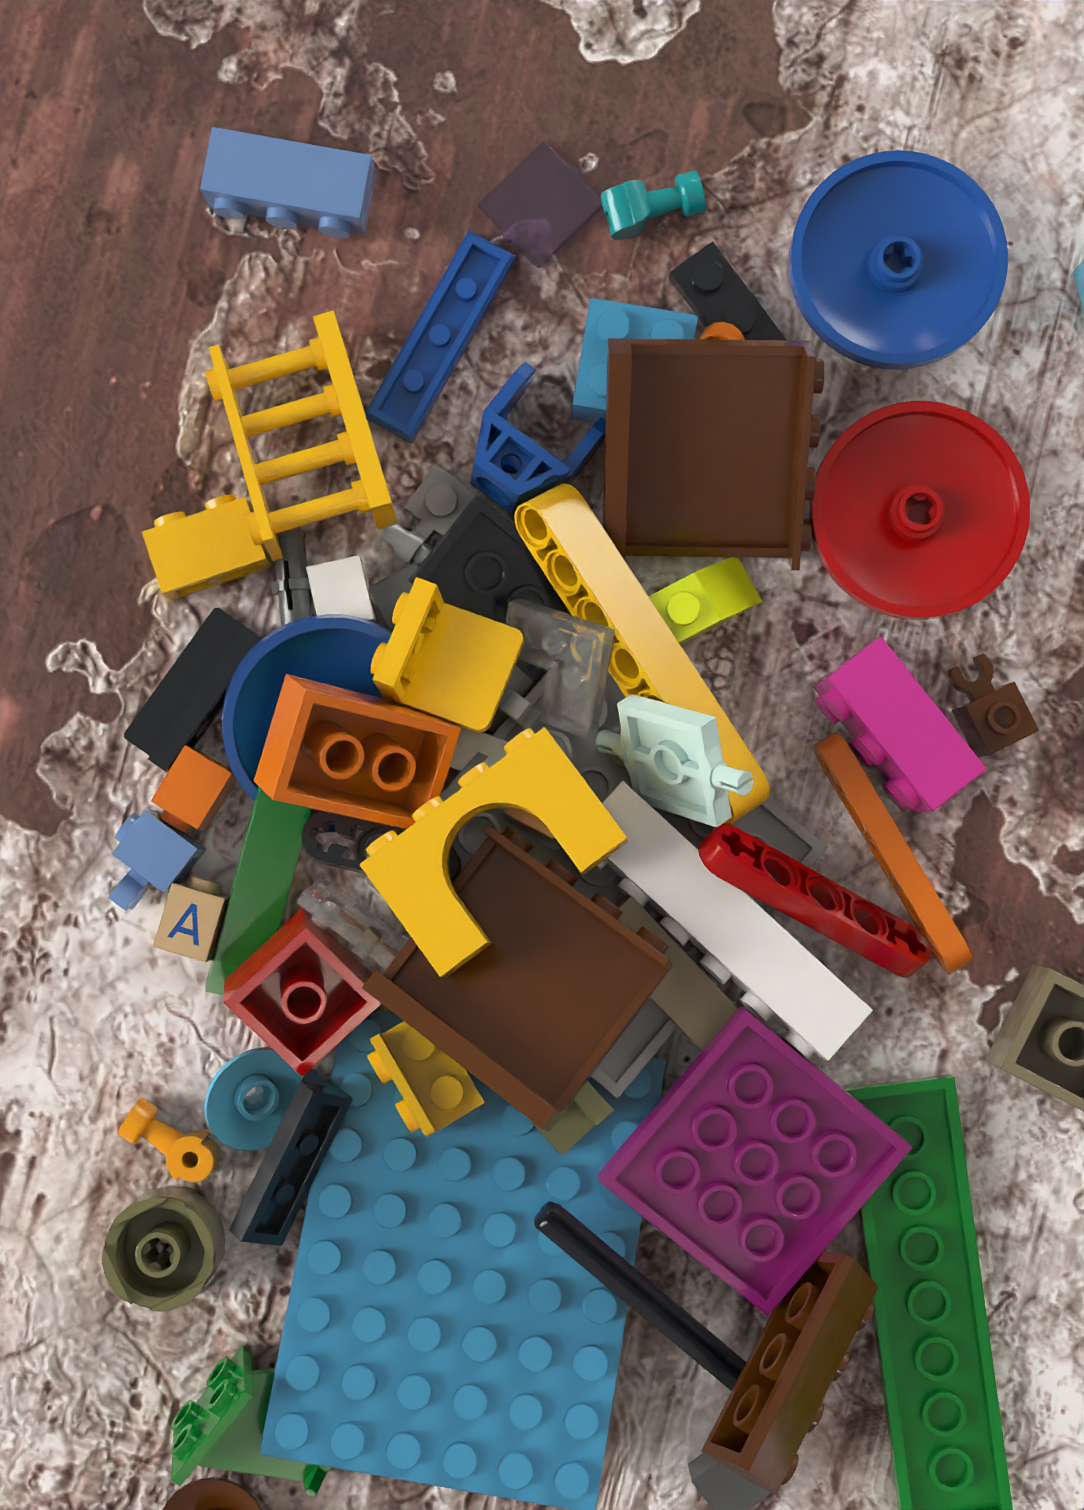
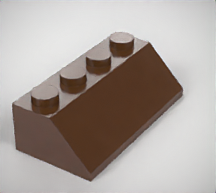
[701,1252,878,1494]

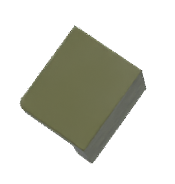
[528,1081,614,1154]

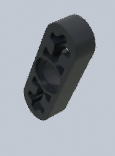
[302,811,462,883]

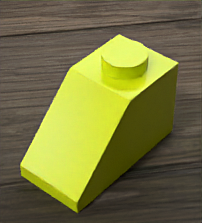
[648,557,763,646]

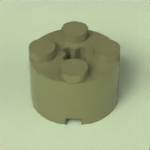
[102,1187,225,1312]

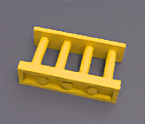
[205,310,398,561]

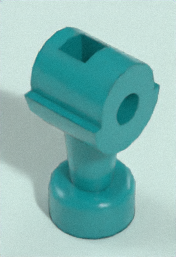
[600,170,706,240]

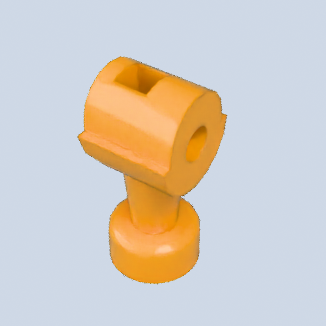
[117,1097,220,1182]

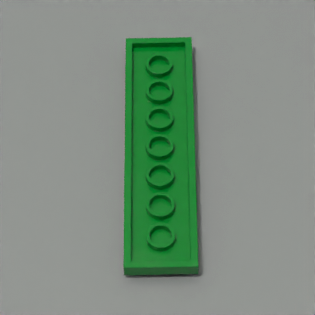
[844,1074,1013,1510]

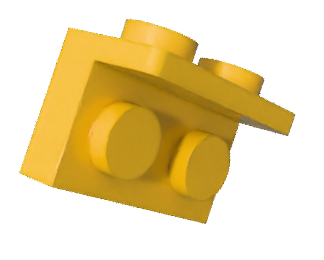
[367,1021,485,1138]

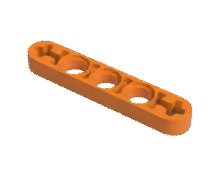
[812,732,973,975]

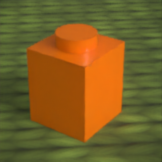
[151,745,237,834]

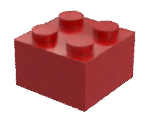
[223,907,382,1077]

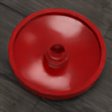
[809,401,1030,620]

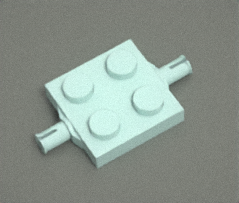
[596,694,754,827]

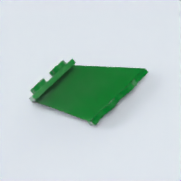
[170,1345,331,1498]

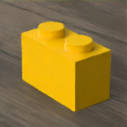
[142,494,273,600]

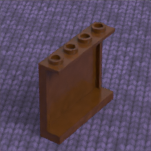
[603,338,824,571]
[362,824,673,1132]

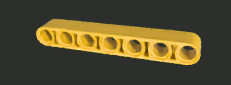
[514,483,770,825]

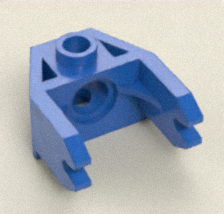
[470,362,606,515]

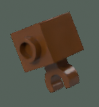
[948,654,1039,758]

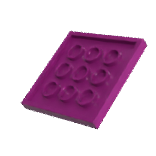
[597,1005,913,1316]

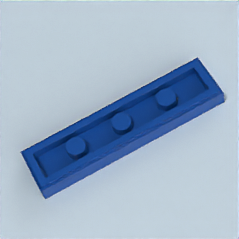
[365,230,516,444]

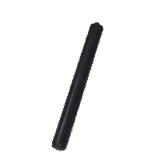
[534,1201,746,1391]

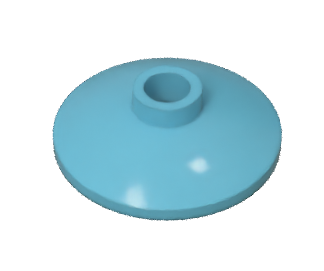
[204,1047,303,1151]

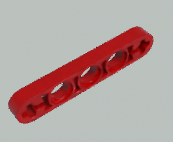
[698,824,932,978]

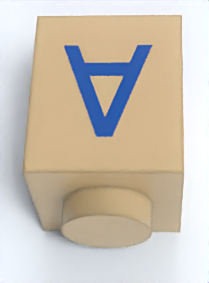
[153,875,229,962]

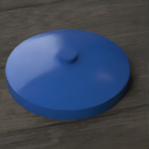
[788,150,1008,370]
[222,614,392,832]

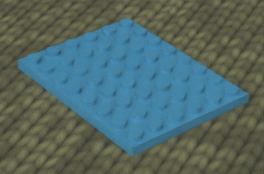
[259,1009,666,1510]

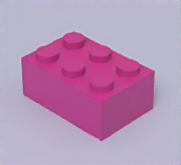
[813,636,987,813]

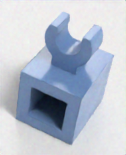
[108,810,207,911]

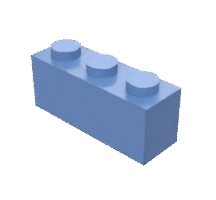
[200,127,376,238]

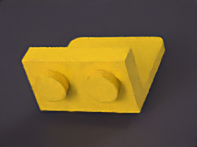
[370,577,524,733]

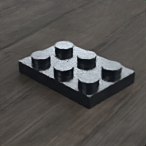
[407,495,580,683]

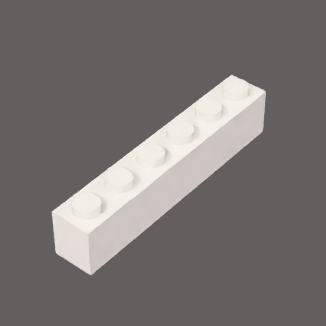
[596,781,873,1061]

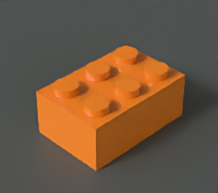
[254,674,462,829]

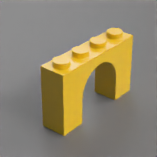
[359,727,629,977]

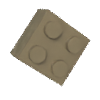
[985,964,1084,1112]

